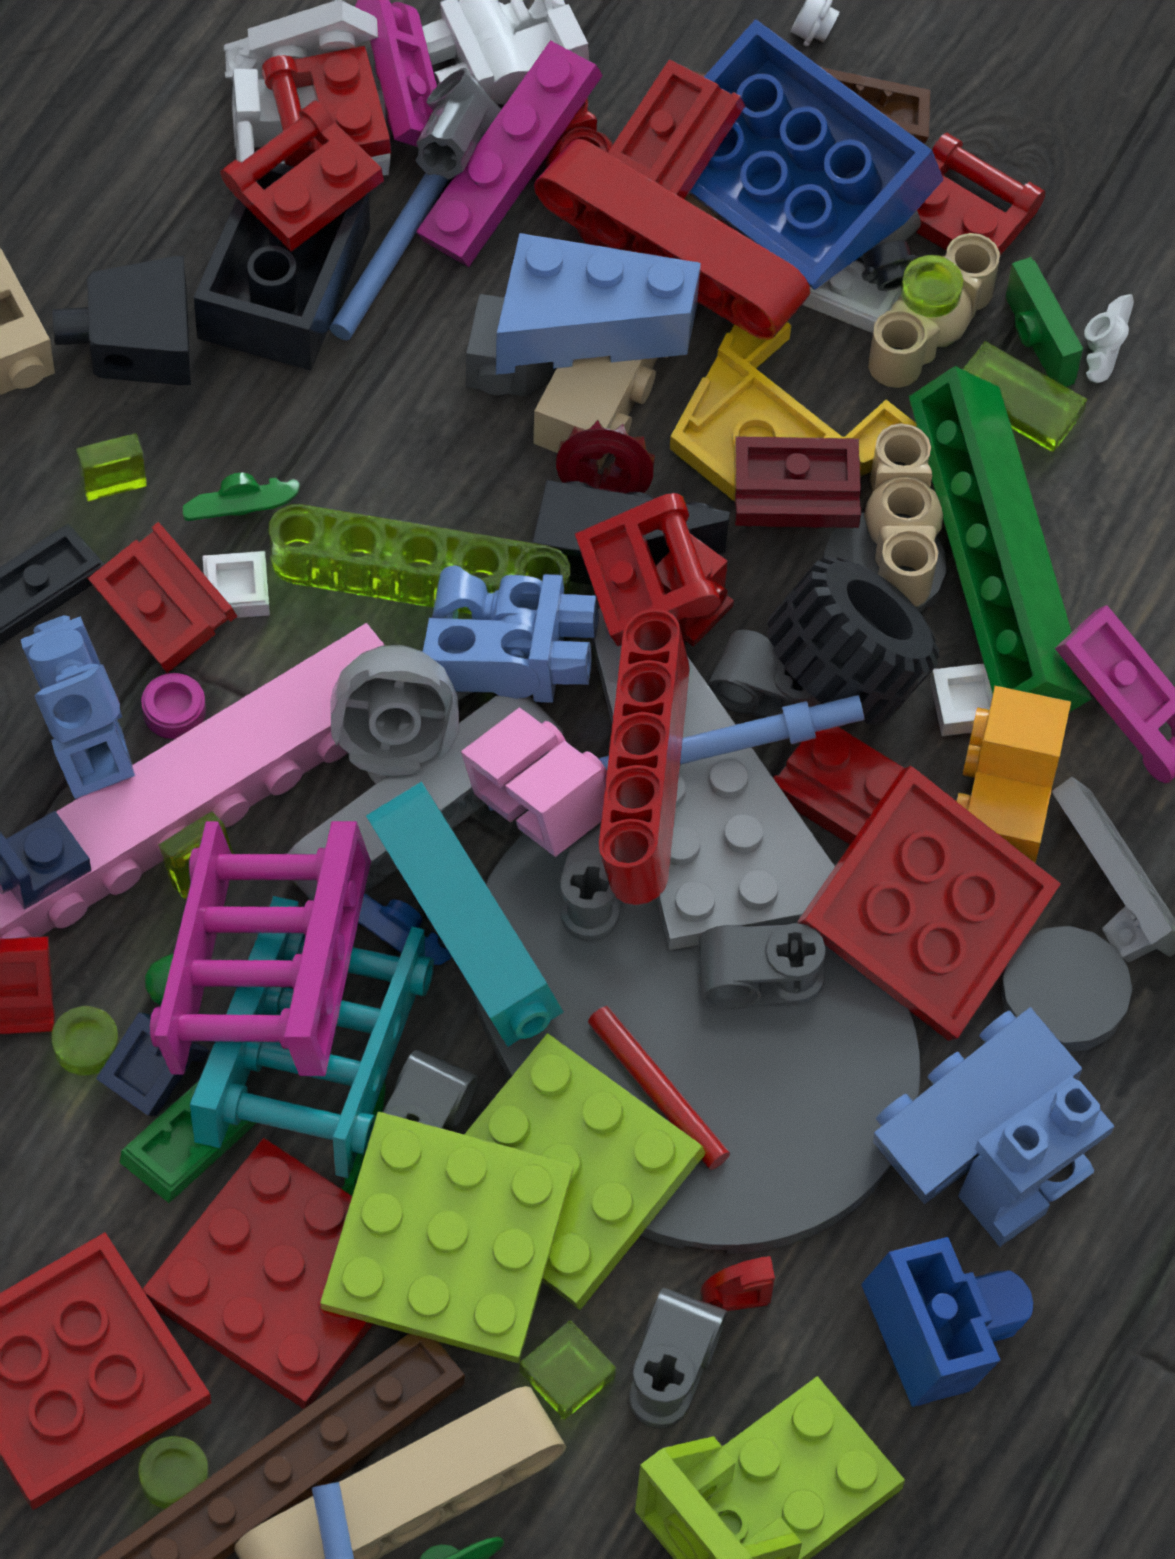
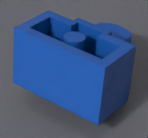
[861,1237,1034,1407]

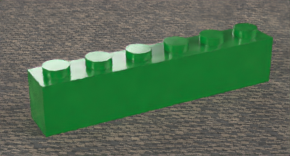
[909,366,1091,712]

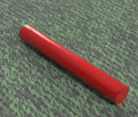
[588,1006,730,1170]

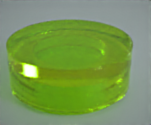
[901,255,963,317]
[52,1006,119,1075]
[138,1436,209,1509]

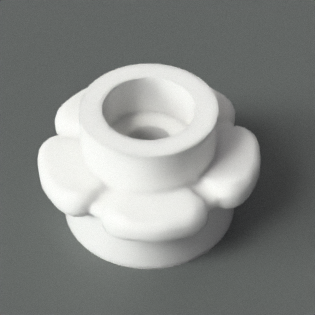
[790,0,840,46]

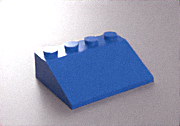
[689,19,944,290]

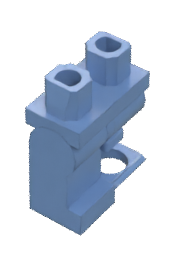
[423,565,599,703]
[20,615,135,799]
[958,1075,1114,1247]

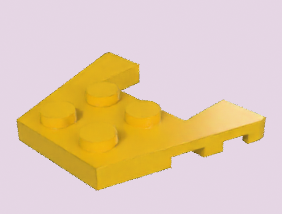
[670,322,917,501]

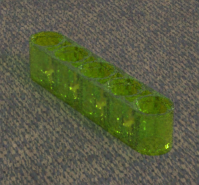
[269,504,570,614]

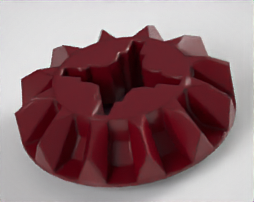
[556,420,655,494]

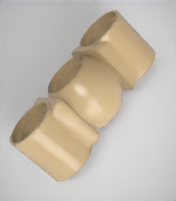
[868,233,1000,388]
[864,423,943,607]

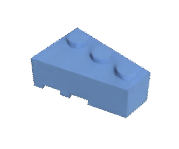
[496,233,701,375]
[873,1007,1082,1205]

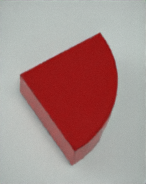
[700,1256,775,1311]

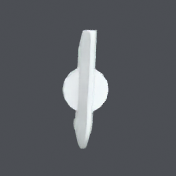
[1084,294,1134,383]

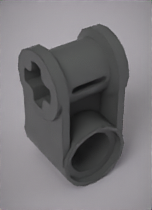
[708,630,822,718]
[560,822,636,941]
[699,923,826,1010]
[383,1049,478,1131]
[629,1287,727,1429]

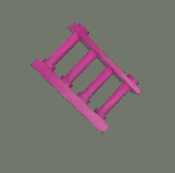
[150,821,371,1076]

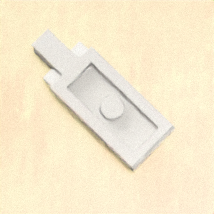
[224,0,378,81]

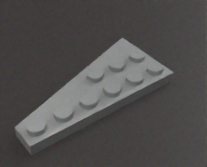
[590,608,835,951]

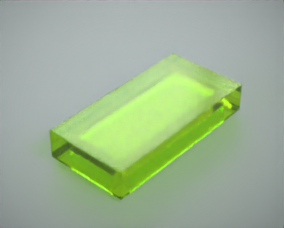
[963,341,1088,452]

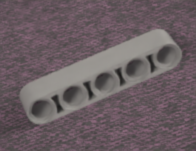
[287,695,564,900]

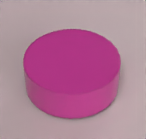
[141,673,206,739]

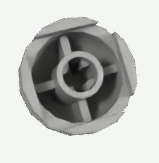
[330,645,459,776]

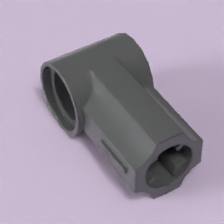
[415,68,502,180]

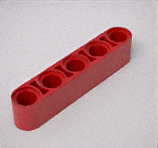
[534,139,810,340]
[599,609,690,905]

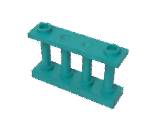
[190,896,434,1178]

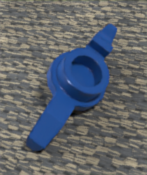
[358,894,452,965]

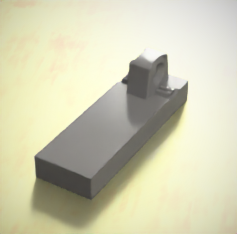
[1051,777,1175,963]

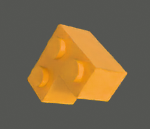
[957,686,1071,863]

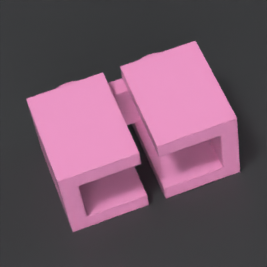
[461,707,607,857]

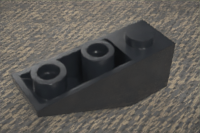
[532,480,730,585]

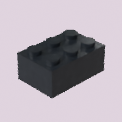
[193,163,370,371]

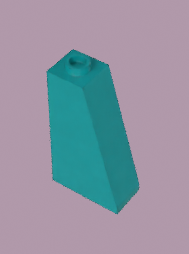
[366,781,564,1047]

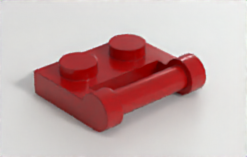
[261,45,391,167]
[220,100,384,251]
[916,132,1046,256]
[575,493,721,647]

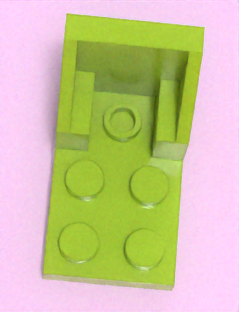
[635,1376,905,1559]

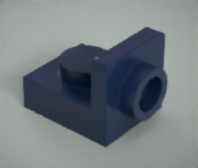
[0,811,92,910]
[96,1012,210,1116]

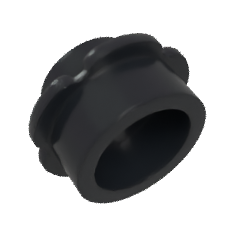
[861,241,919,291]

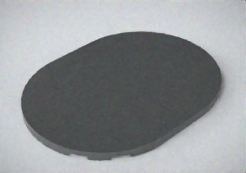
[471,833,920,1254]

